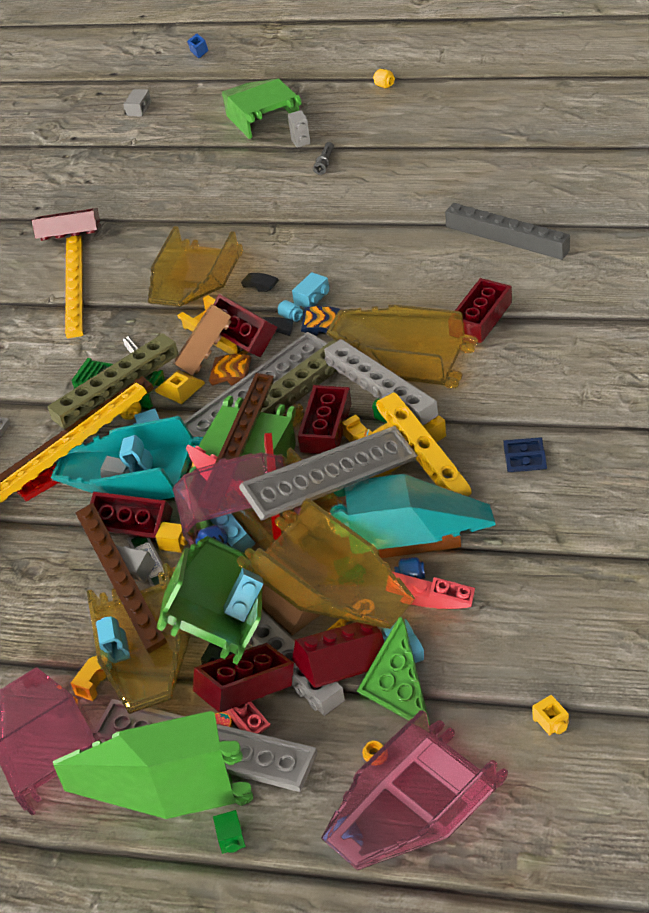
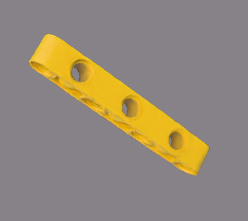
[376,392,472,497]

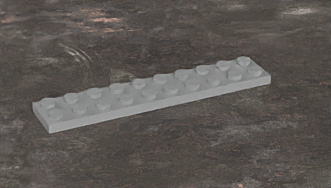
[183,332,328,437]
[239,426,417,521]
[92,699,318,792]

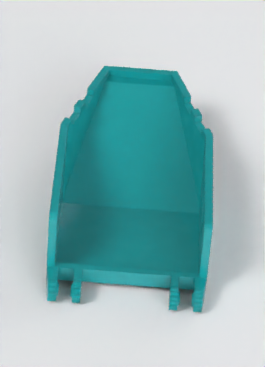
[51,416,203,500]
[330,474,496,552]

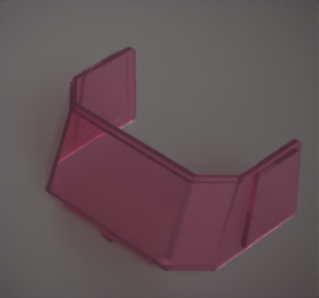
[173,452,304,547]

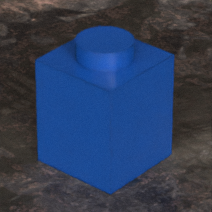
[187,34,209,58]

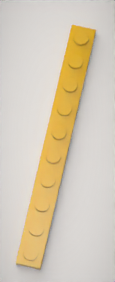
[65,235,84,339]
[0,383,147,503]

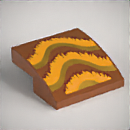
[209,354,252,386]

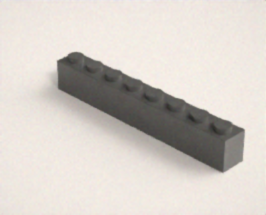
[445,203,570,260]

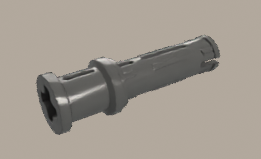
[313,142,334,175]

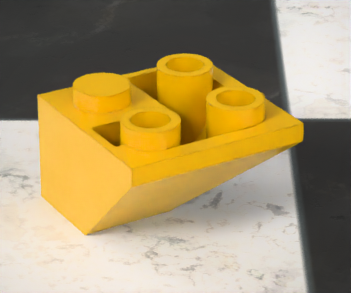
[155,369,205,404]

